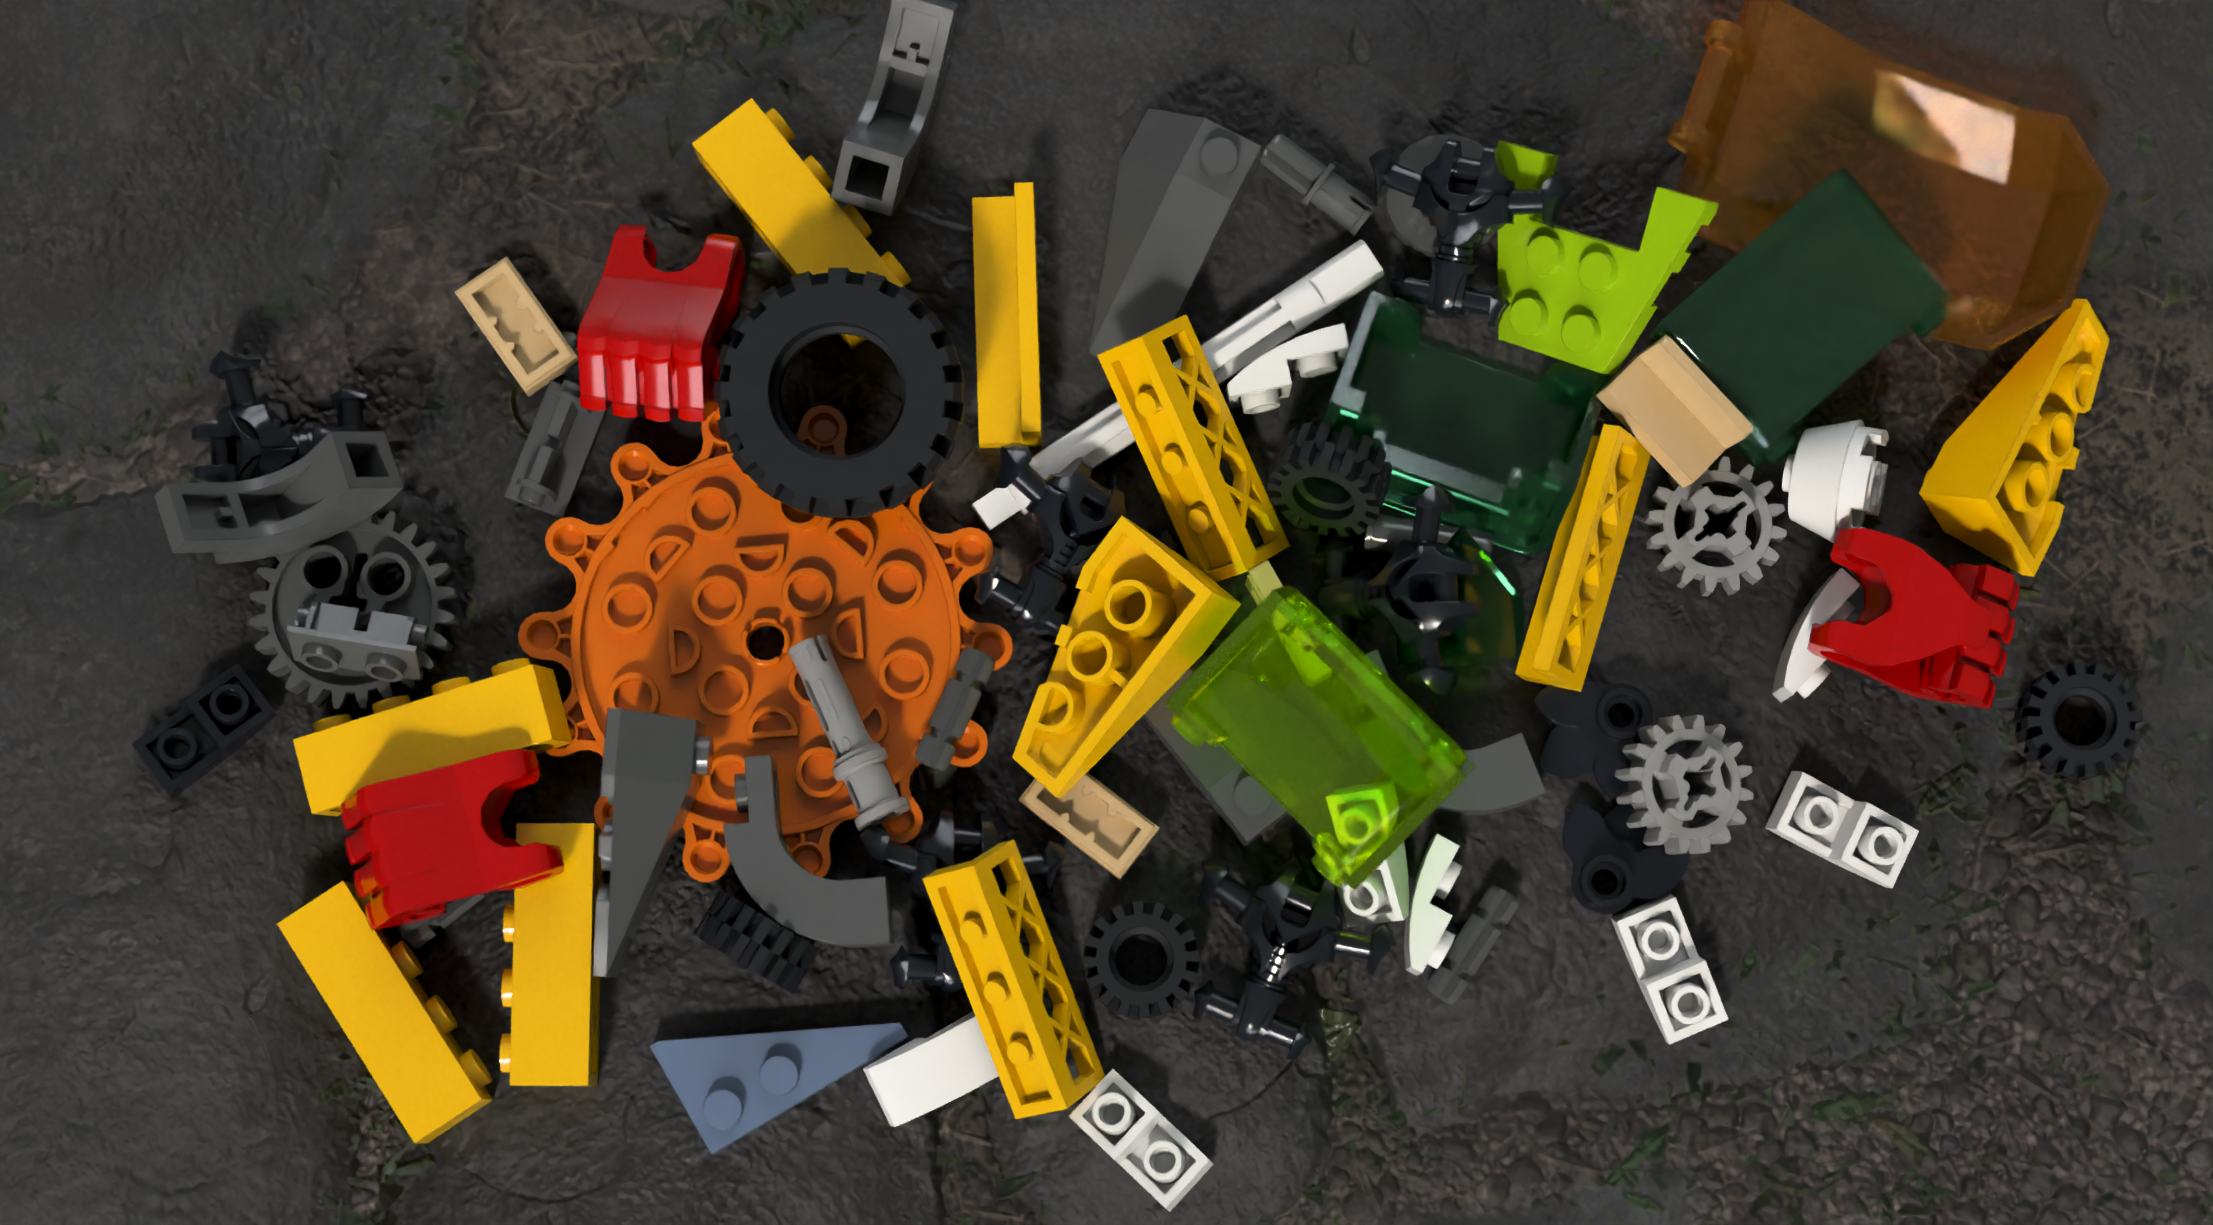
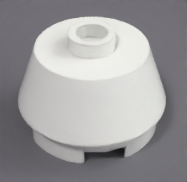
[1782,419,1889,543]

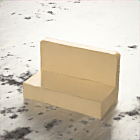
[1596,335,1754,488]

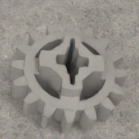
[1644,456,1787,597]
[1615,715,1754,855]

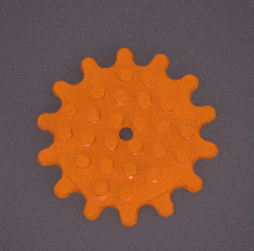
[518,405,1013,883]

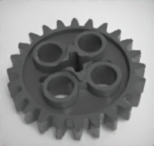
[249,511,461,713]

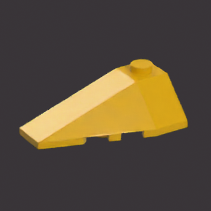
[1919,298,2110,577]
[1012,515,1241,799]

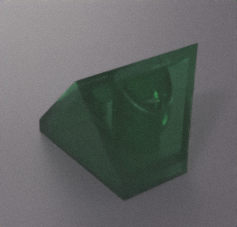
[1395,526,1524,665]

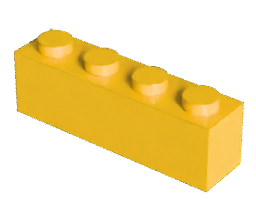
[692,98,911,350]
[293,658,573,816]
[499,823,603,1086]
[277,880,493,1144]

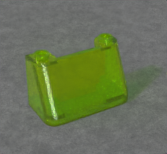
[1164,585,1476,891]

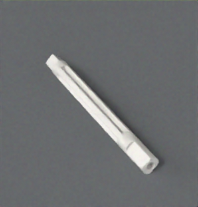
[971,239,1384,531]

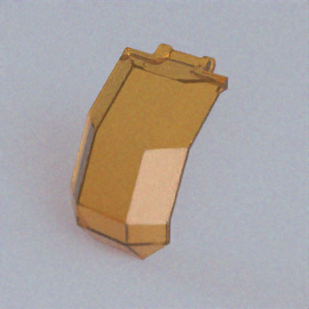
[1667,0,2111,352]

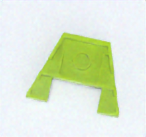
[1497,141,1719,375]

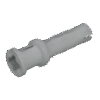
[788,634,911,831]

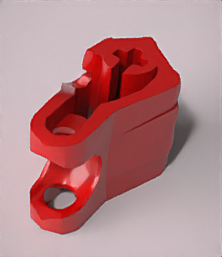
[577,224,746,422]
[1807,528,2020,709]
[340,749,564,931]

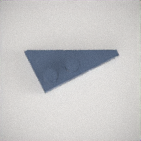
[650,1023,909,1154]

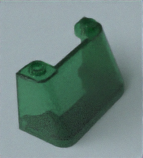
[1648,168,1951,470]
[1323,290,1611,554]

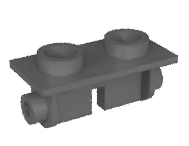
[504,380,607,518]
[286,601,429,682]

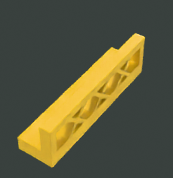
[972,182,1043,448]
[1097,314,1290,582]
[1515,424,1651,692]
[922,839,1105,1119]

